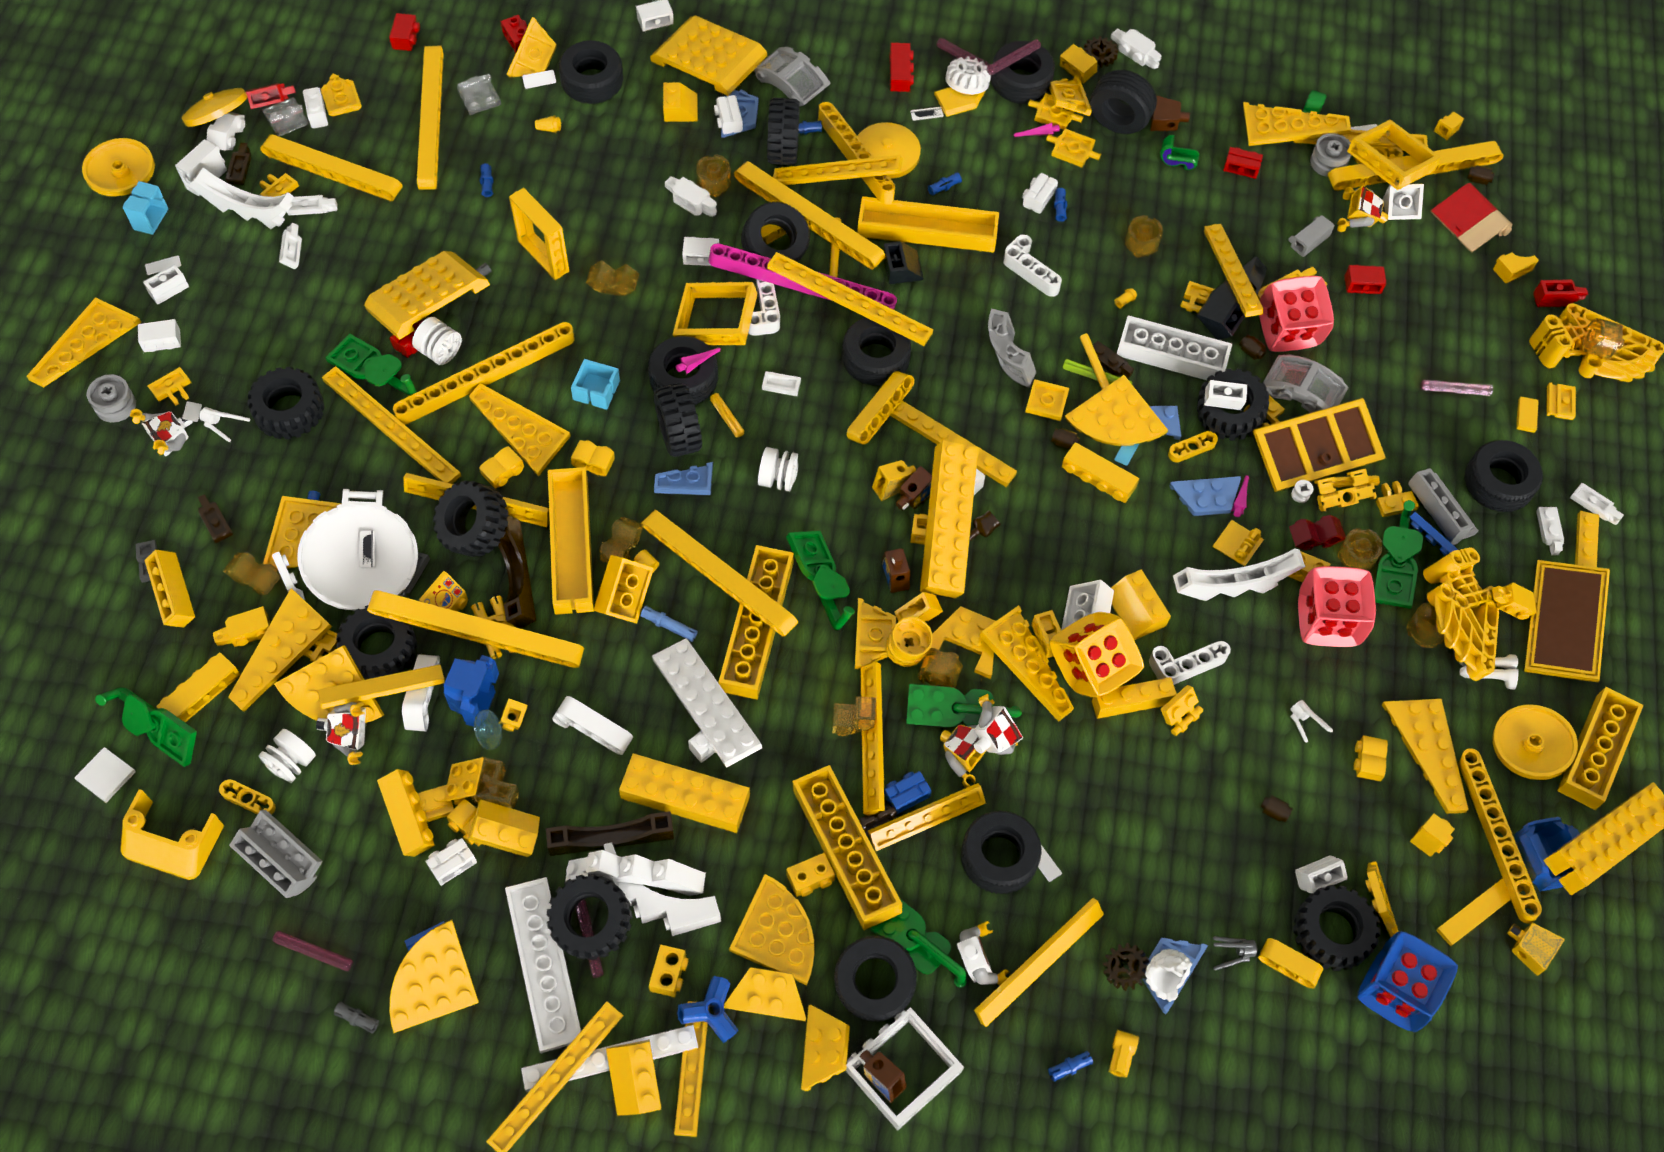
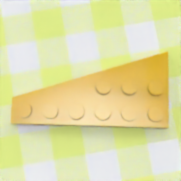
[1243,102,1351,146]
[26,297,141,388]
[469,383,571,477]
[229,588,332,712]
[979,605,1074,722]
[1382,699,1469,814]

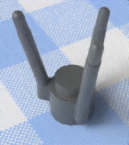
[1213,936,1257,970]

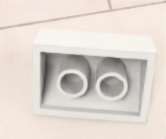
[1061,580,1114,630]

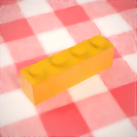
[1062,442,1139,503]
[145,550,195,628]
[156,652,240,723]
[1092,677,1177,719]
[377,769,435,857]

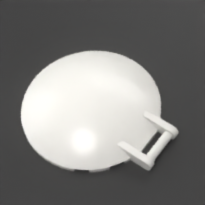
[297,489,418,611]

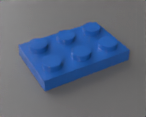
[1410,512,1458,556]

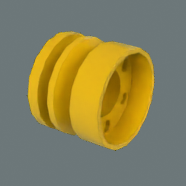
[886,617,933,667]

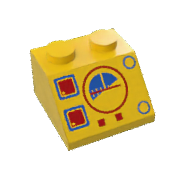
[419,571,468,612]

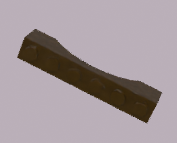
[498,515,536,628]
[546,811,674,856]

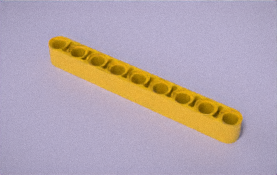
[818,102,895,204]
[260,134,402,201]
[1458,748,1542,924]

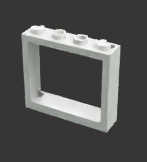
[845,1007,964,1131]

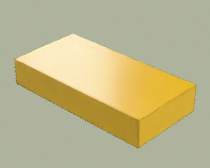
[1516,396,1538,433]

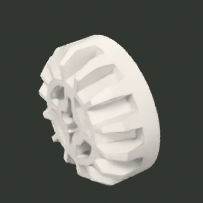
[946,56,991,94]

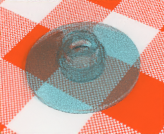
[474,710,502,750]

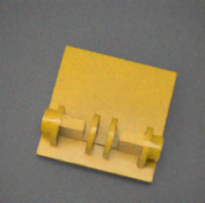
[1212,520,1264,567]
[443,757,484,805]

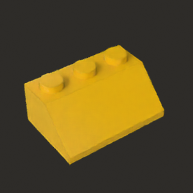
[593,555,654,624]
[1111,569,1171,640]
[468,799,540,857]
[606,1039,661,1116]

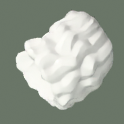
[1145,949,1192,1002]

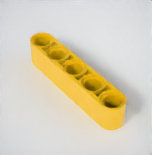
[847,371,914,445]

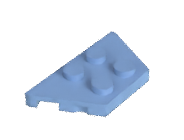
[721,90,759,138]
[1169,476,1241,516]
[1142,938,1208,1014]

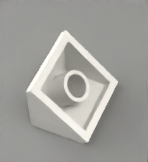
[1382,184,1424,220]

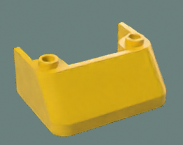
[121,789,224,880]

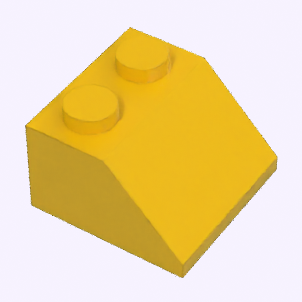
[663,82,698,122]

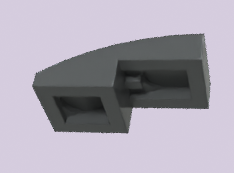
[136,540,158,583]

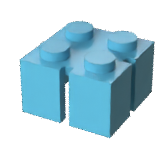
[123,181,168,235]
[571,359,620,410]

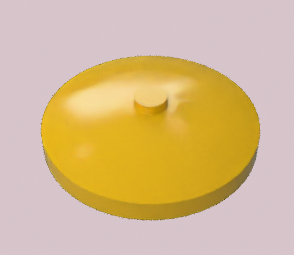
[182,88,247,127]
[858,122,921,179]
[82,138,155,196]
[1492,705,1578,780]

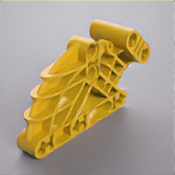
[1529,303,1664,382]
[1423,547,1499,681]

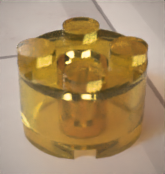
[696,155,731,197]
[1125,215,1163,257]
[1582,318,1624,359]
[1338,528,1383,570]
[1407,603,1444,648]
[918,648,963,688]

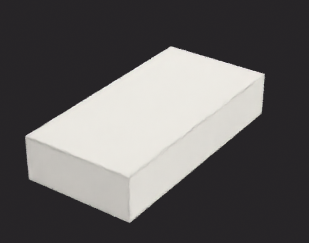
[762,371,801,396]

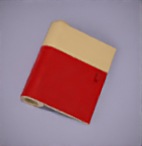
[1431,183,1512,253]

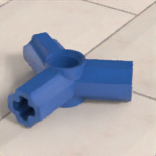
[677,976,739,1043]

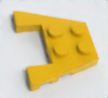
[927,606,995,679]

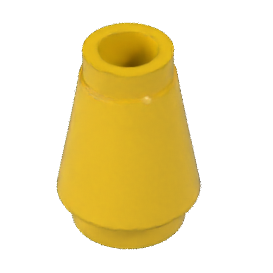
[535,116,561,133]

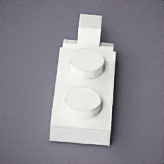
[287,195,338,215]
[279,223,302,269]
[1570,483,1624,525]
[1536,507,1564,555]
[272,552,305,600]

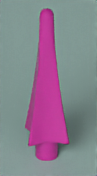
[1014,123,1060,137]
[676,348,721,374]
[1231,475,1249,517]

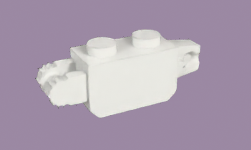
[1111,29,1162,69]
[665,176,717,217]

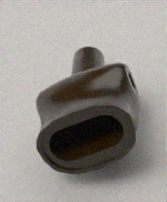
[969,510,1001,541]

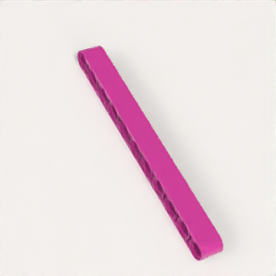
[708,243,897,310]

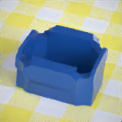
[444,655,499,727]
[1514,817,1579,891]

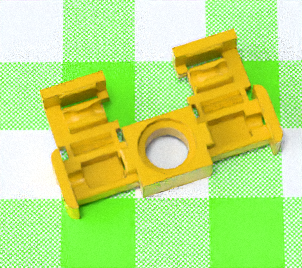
[1314,469,1377,512]

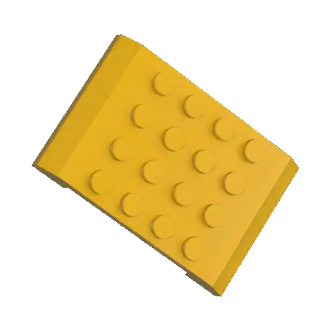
[650,16,767,96]
[364,251,490,340]

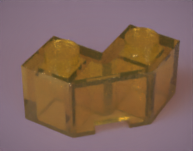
[586,261,639,296]
[599,517,644,563]
[223,552,281,595]
[832,697,876,736]

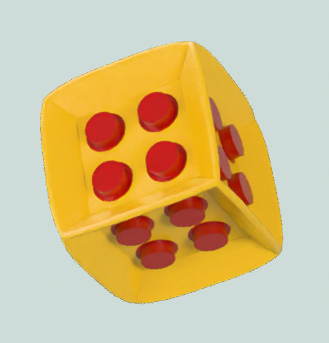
[1049,612,1144,697]

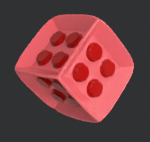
[1259,276,1334,352]
[1298,566,1376,647]

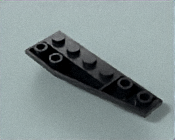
[1196,256,1267,340]

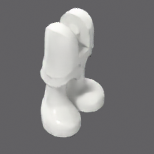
[1459,654,1519,690]

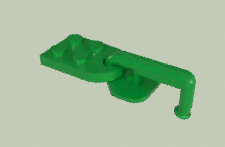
[325,334,417,396]
[1374,500,1423,609]
[786,531,855,630]
[906,684,1022,727]
[95,687,197,767]
[869,899,966,988]

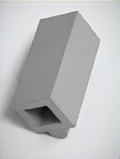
[1289,215,1335,257]

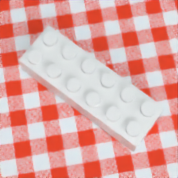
[1117,315,1232,380]

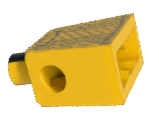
[872,460,916,501]
[1507,923,1565,976]

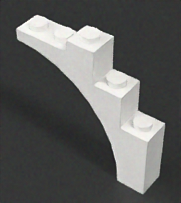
[188,168,294,229]
[1173,548,1305,601]
[603,842,721,936]
[565,850,706,896]

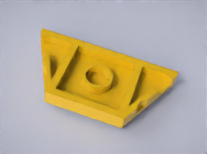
[507,17,557,77]
[1049,76,1092,116]
[855,598,896,669]
[1365,861,1399,937]
[724,967,806,1021]
[801,1005,850,1091]

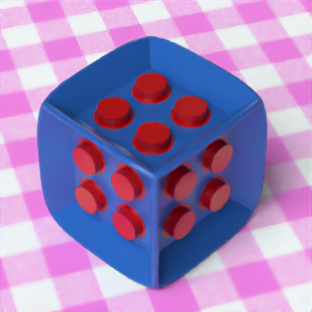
[1357,931,1458,1032]

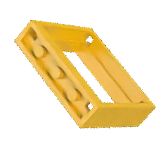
[1347,119,1441,190]
[509,187,569,280]
[673,282,758,345]

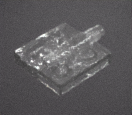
[457,74,501,115]
[263,97,309,136]

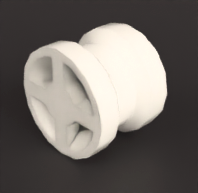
[1291,480,1313,503]

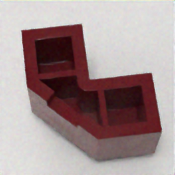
[1289,515,1346,551]

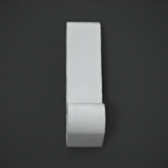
[1003,235,1062,297]
[748,279,780,335]
[1149,641,1231,684]
[402,654,440,732]
[552,696,633,755]

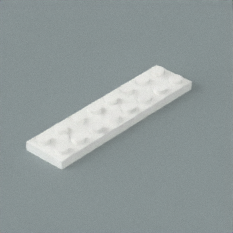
[652,638,762,767]
[505,877,581,1053]

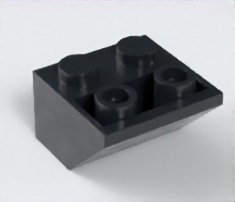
[883,242,924,284]

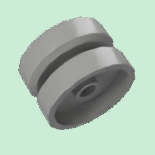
[1310,133,1351,177]
[87,374,136,423]

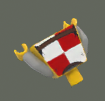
[1337,185,1388,232]
[940,725,987,788]

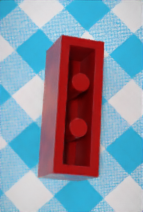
[890,43,914,92]

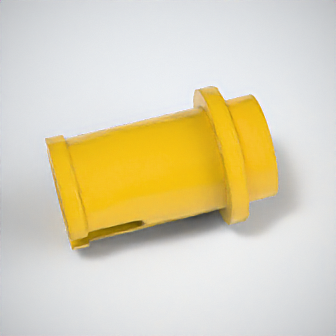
[1114,288,1137,309]

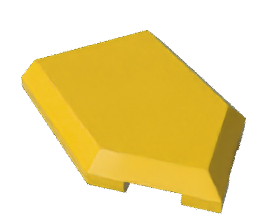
[320,74,362,116]
[934,87,985,117]

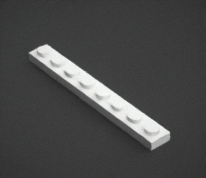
[521,1025,699,1092]

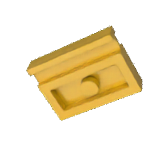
[1547,382,1576,420]
[418,785,454,822]

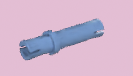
[640,606,698,642]

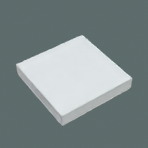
[75,747,136,803]

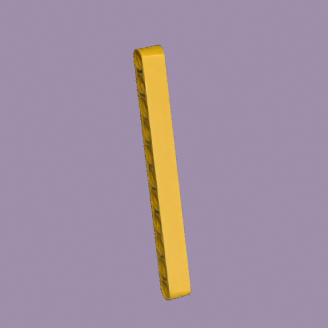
[417,46,443,190]
[1328,141,1503,191]
[734,161,886,270]
[393,322,574,425]
[641,510,798,637]
[367,590,584,668]

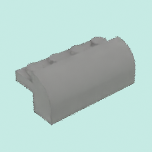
[1408,468,1478,545]
[229,810,323,898]

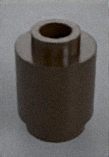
[1467,165,1495,185]
[1239,334,1266,360]
[1051,428,1080,450]
[1260,795,1293,823]

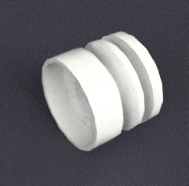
[412,317,462,365]
[758,447,798,492]
[259,729,316,783]

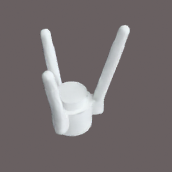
[200,407,250,442]
[1290,700,1333,742]

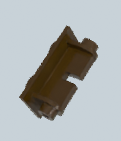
[858,805,897,837]

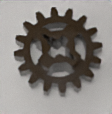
[1083,36,1119,68]
[1103,943,1150,991]

